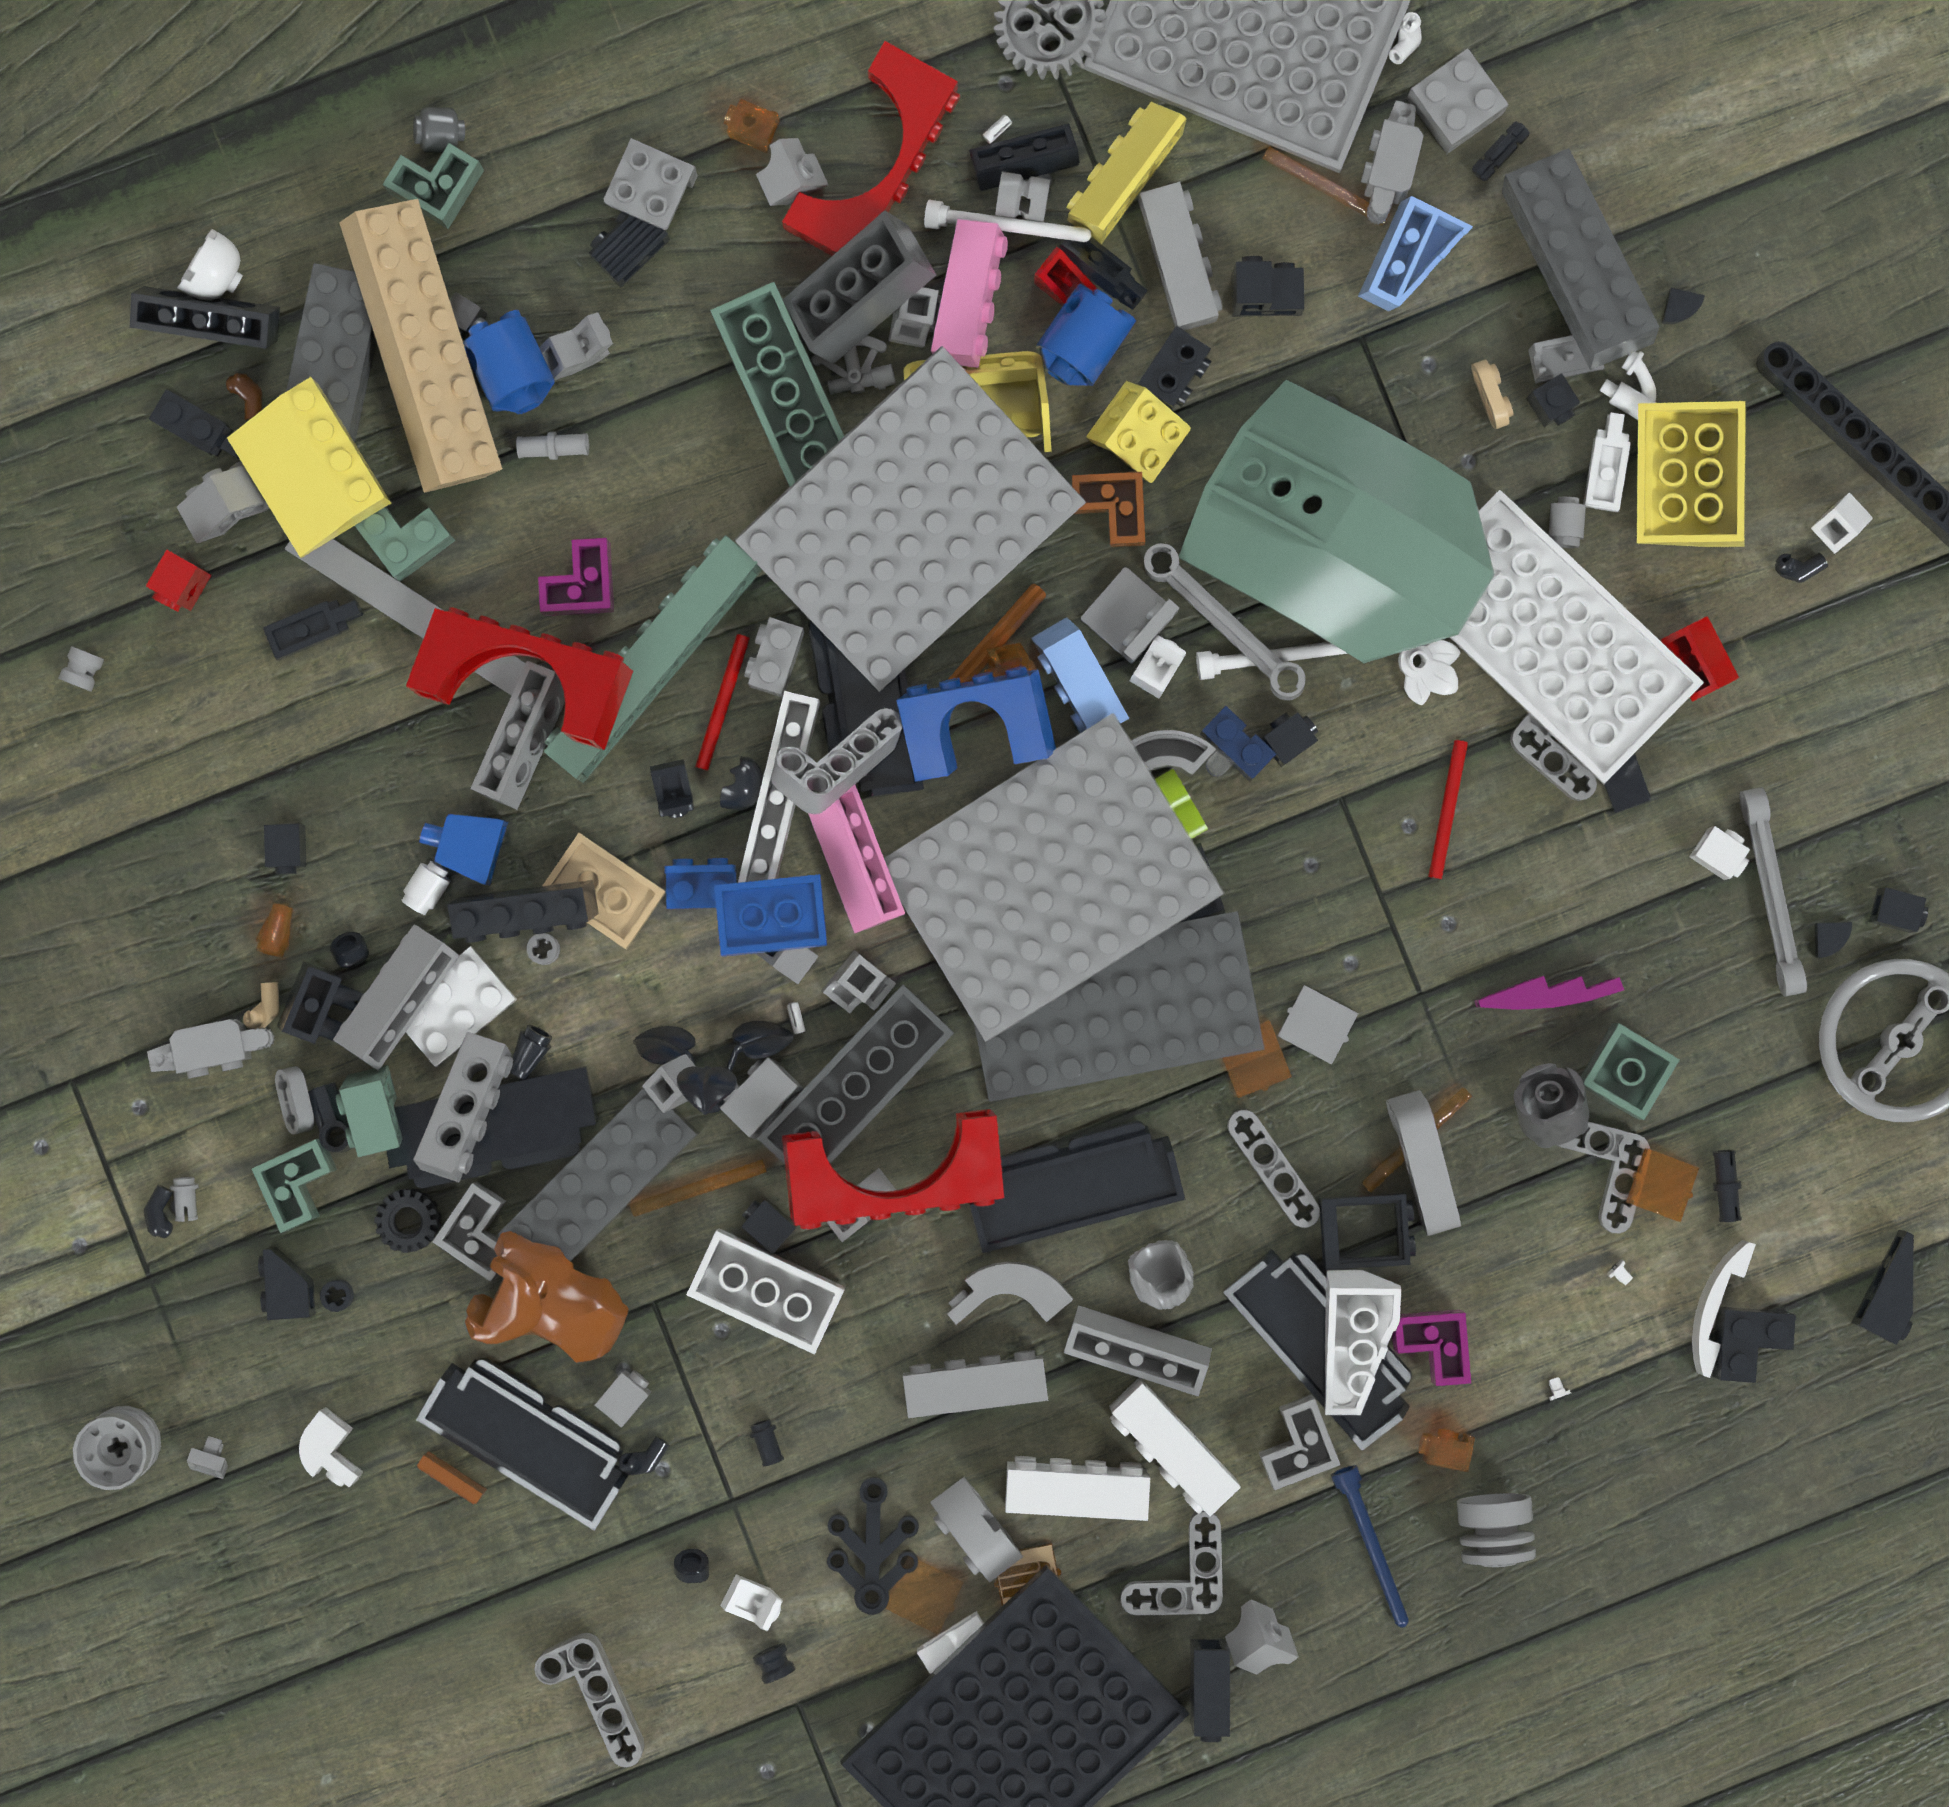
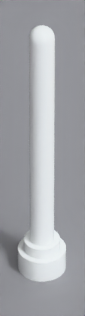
[924,200,1091,242]
[1196,642,1347,680]

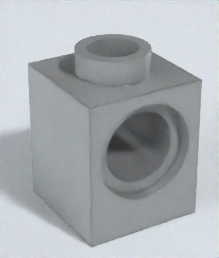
[595,1370,651,1428]

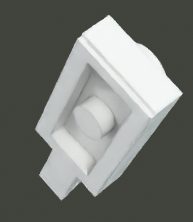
[1583,412,1631,512]

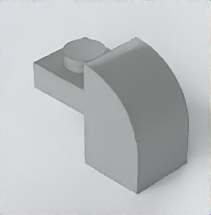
[539,312,613,380]

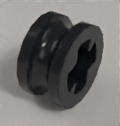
[320,1279,354,1312]

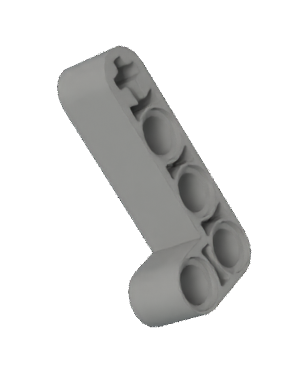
[771,708,902,814]
[1386,1090,1461,1236]
[534,1633,645,1768]

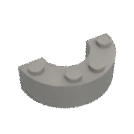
[1131,730,1216,777]

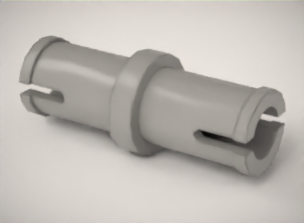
[516,432,589,460]

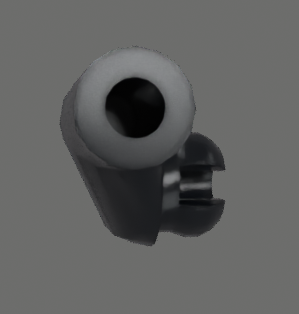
[1775,553,1828,583]
[143,1184,173,1239]
[619,1436,670,1476]

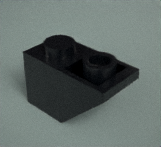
[258,1247,316,1320]

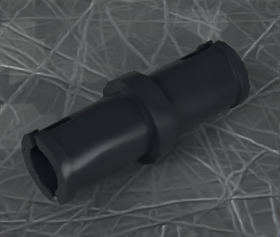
[1713,1150,1742,1222]

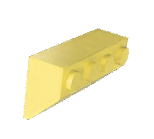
[1066,102,1187,244]

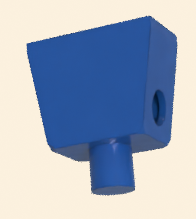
[420,814,508,886]

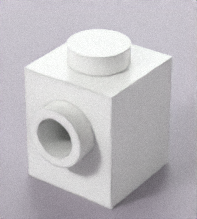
[1811,492,1873,554]
[1689,826,1750,880]

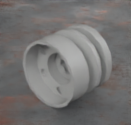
[73,1406,161,1490]
[1457,1493,1536,1567]

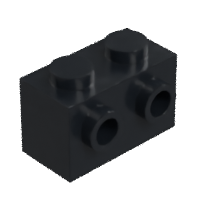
[1138,326,1212,410]

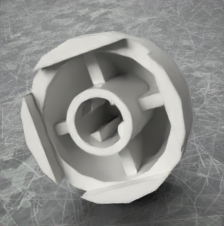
[177,229,243,301]

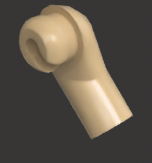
[243,982,279,1030]

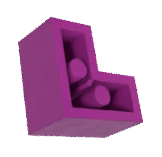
[538,538,614,616]
[1392,1309,1471,1386]

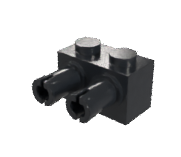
[277,961,364,1044]

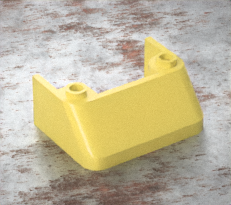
[903,351,1052,452]

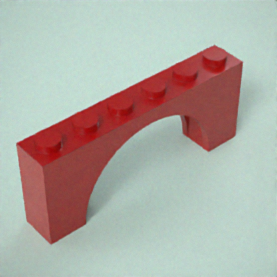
[782,41,960,256]
[406,607,633,750]
[782,1109,1004,1229]

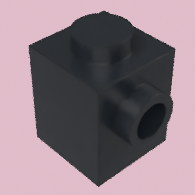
[1526,373,1580,428]
[1262,712,1318,767]

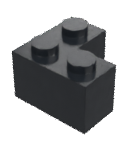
[1231,256,1304,317]
[1712,1307,1796,1383]

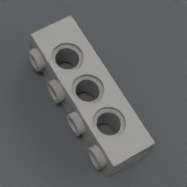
[471,661,565,810]
[413,1032,513,1182]

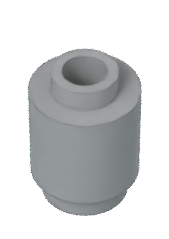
[1549,497,1586,548]

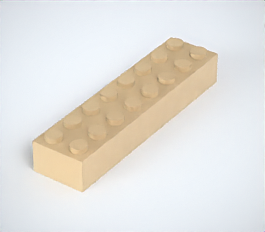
[339,199,502,493]

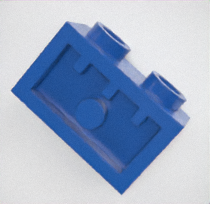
[664,858,737,909]

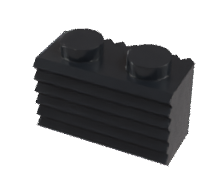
[589,212,670,288]

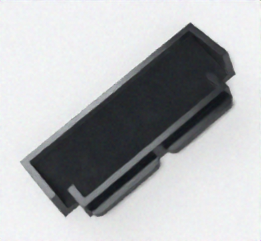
[808,620,924,800]
[386,1066,599,1188]
[969,1121,1186,1253]
[1223,1249,1412,1451]
[416,1358,629,1531]

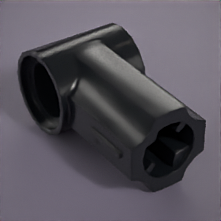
[308,1082,352,1153]

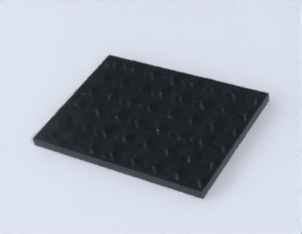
[840,1565,1190,1807]

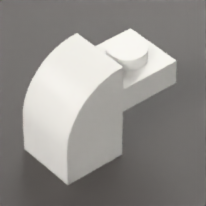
[299,1407,363,1487]

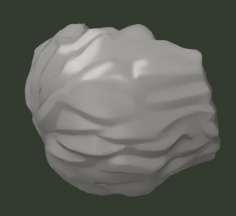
[1128,1240,1194,1310]

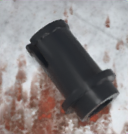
[749,1419,784,1467]

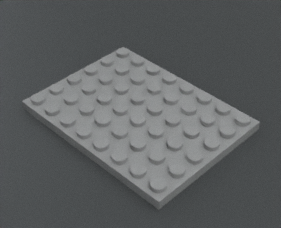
[1083,0,1411,173]
[735,346,1086,692]
[884,713,1225,1042]

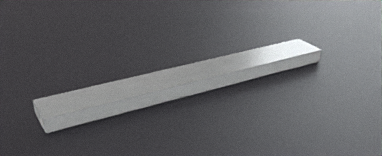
[285,539,526,696]

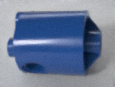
[1036,284,1136,386]
[463,310,555,414]

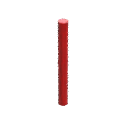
[695,634,750,771]
[1428,740,1468,879]

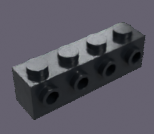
[447,880,599,943]

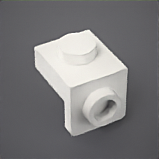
[1129,635,1186,698]
[720,1574,782,1631]

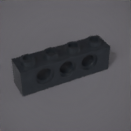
[129,286,280,349]

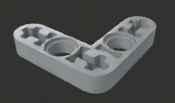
[1510,713,1597,801]
[1557,1122,1650,1234]
[1120,1510,1223,1615]

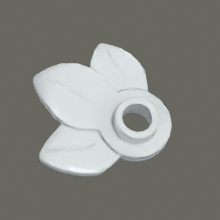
[1398,640,1460,705]

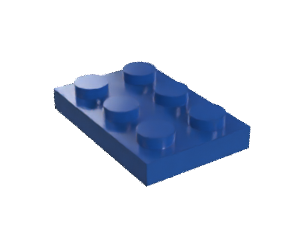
[714,874,827,957]

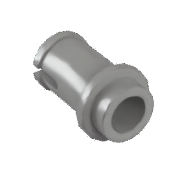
[170,1177,199,1222]

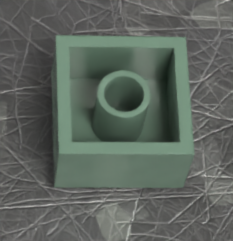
[1580,1023,1680,1120]

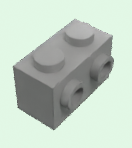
[744,617,805,698]
[720,1057,804,1139]

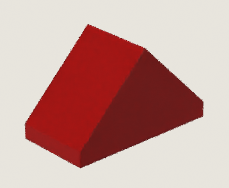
[1034,247,1097,306]

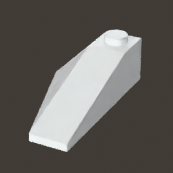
[1325,1269,1401,1415]

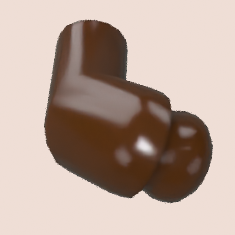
[226,373,263,421]

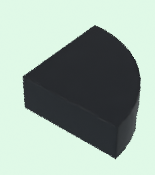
[1662,288,1705,324]
[1815,922,1852,958]

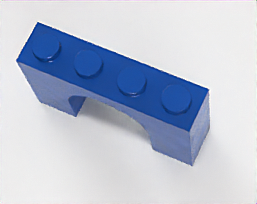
[897,666,1056,781]

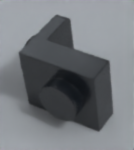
[650,759,694,818]

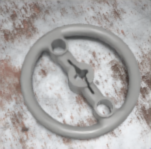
[1819,959,1949,1122]

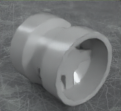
[58,646,104,692]

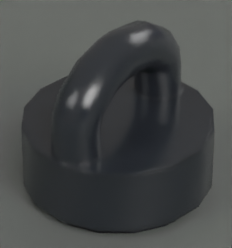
[330,932,369,968]
[674,1548,709,1583]

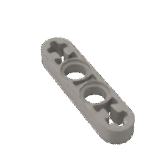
[1227,1110,1320,1228]

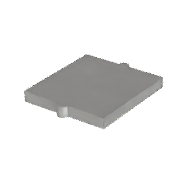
[1278,985,1359,1064]

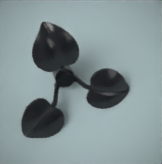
[633,1021,794,1115]

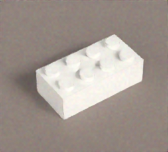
[686,1228,846,1354]
[1109,1378,1241,1516]
[1005,1456,1150,1521]

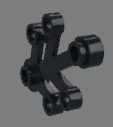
[827,1476,919,1615]

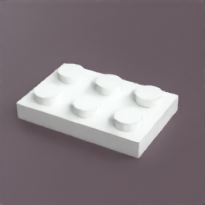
[406,946,517,1067]

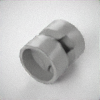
[995,171,1050,222]

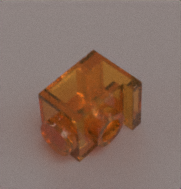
[724,99,780,153]
[1419,1428,1475,1472]

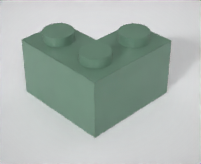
[382,143,484,229]
[355,507,456,582]
[336,1065,403,1157]
[252,1139,337,1233]

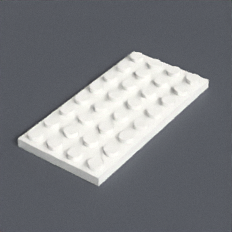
[1450,490,1704,784]

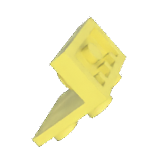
[1086,381,1191,483]

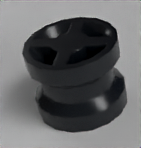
[753,1643,796,1684]

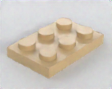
[542,833,666,949]

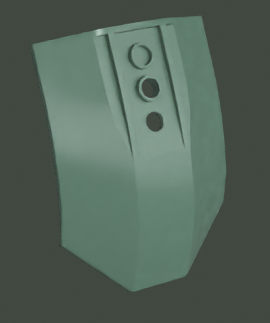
[1179,380,1495,664]

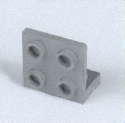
[604,138,698,230]
[1081,567,1180,664]

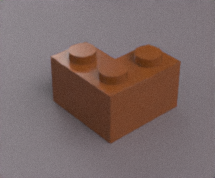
[1072,472,1145,547]

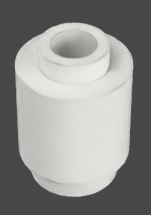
[402,861,451,915]

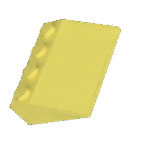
[227,377,391,558]
[1637,401,1746,547]

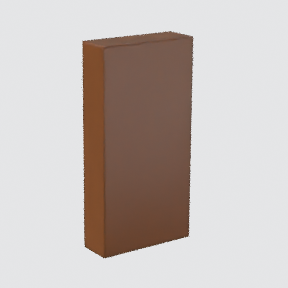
[417,1451,487,1505]

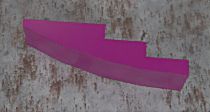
[1474,976,1624,1010]

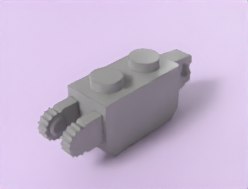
[1361,101,1423,225]
[147,1019,275,1079]

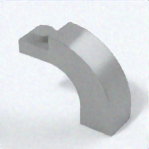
[947,1262,1073,1324]

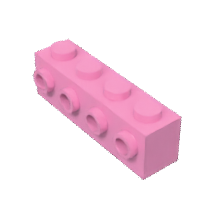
[931,219,1008,368]
[808,785,905,933]

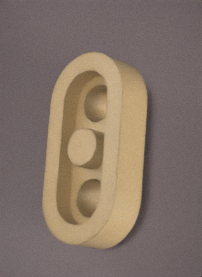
[1471,359,1513,430]

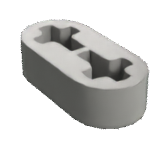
[275,1066,314,1134]

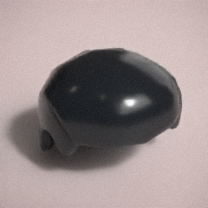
[720,756,763,810]

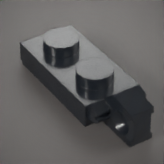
[1059,237,1148,310]
[149,389,239,459]
[263,600,364,661]

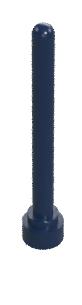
[1331,1465,1409,1628]

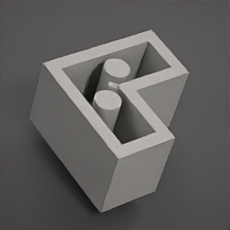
[177,461,269,543]
[433,1181,506,1282]
[1259,1395,1340,1490]

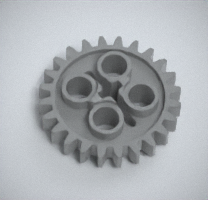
[994,0,1107,80]

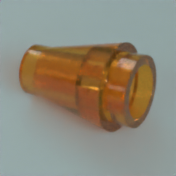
[255,903,293,957]

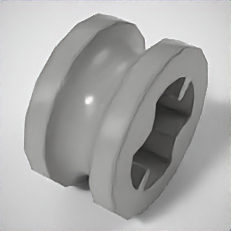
[527,933,560,965]

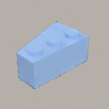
[1358,196,1473,311]
[1031,617,1129,733]

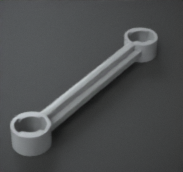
[1144,543,1305,700]
[1740,787,1807,997]

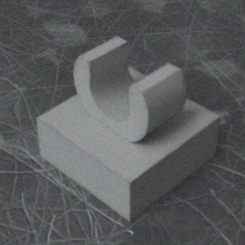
[187,1436,228,1479]

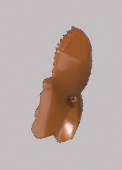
[465,1231,629,1363]

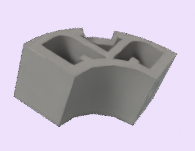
[930,1477,1023,1582]

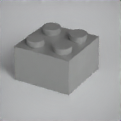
[1406,48,1509,154]

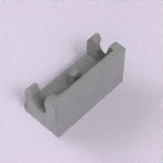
[1528,335,1604,384]

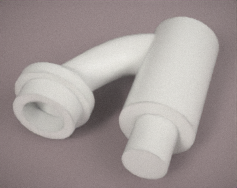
[1599,351,1657,420]

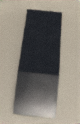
[1851,1230,1914,1345]

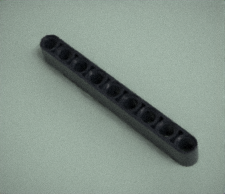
[1756,341,1949,547]

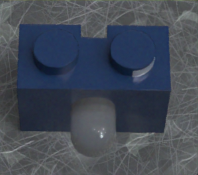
[1200,706,1276,782]

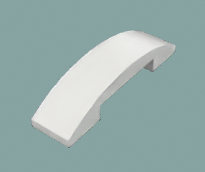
[1692,1240,1756,1378]

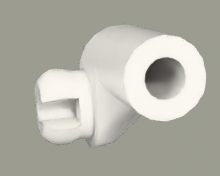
[1389,12,1421,64]

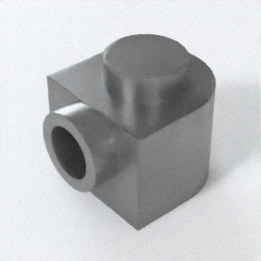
[450,292,488,336]

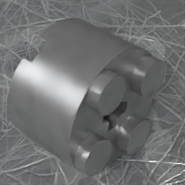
[1514,1063,1589,1148]

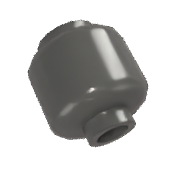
[413,107,465,153]

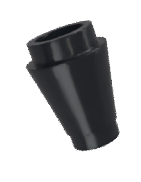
[510,1025,552,1079]

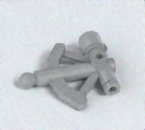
[811,335,896,395]

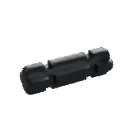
[1472,121,1530,181]

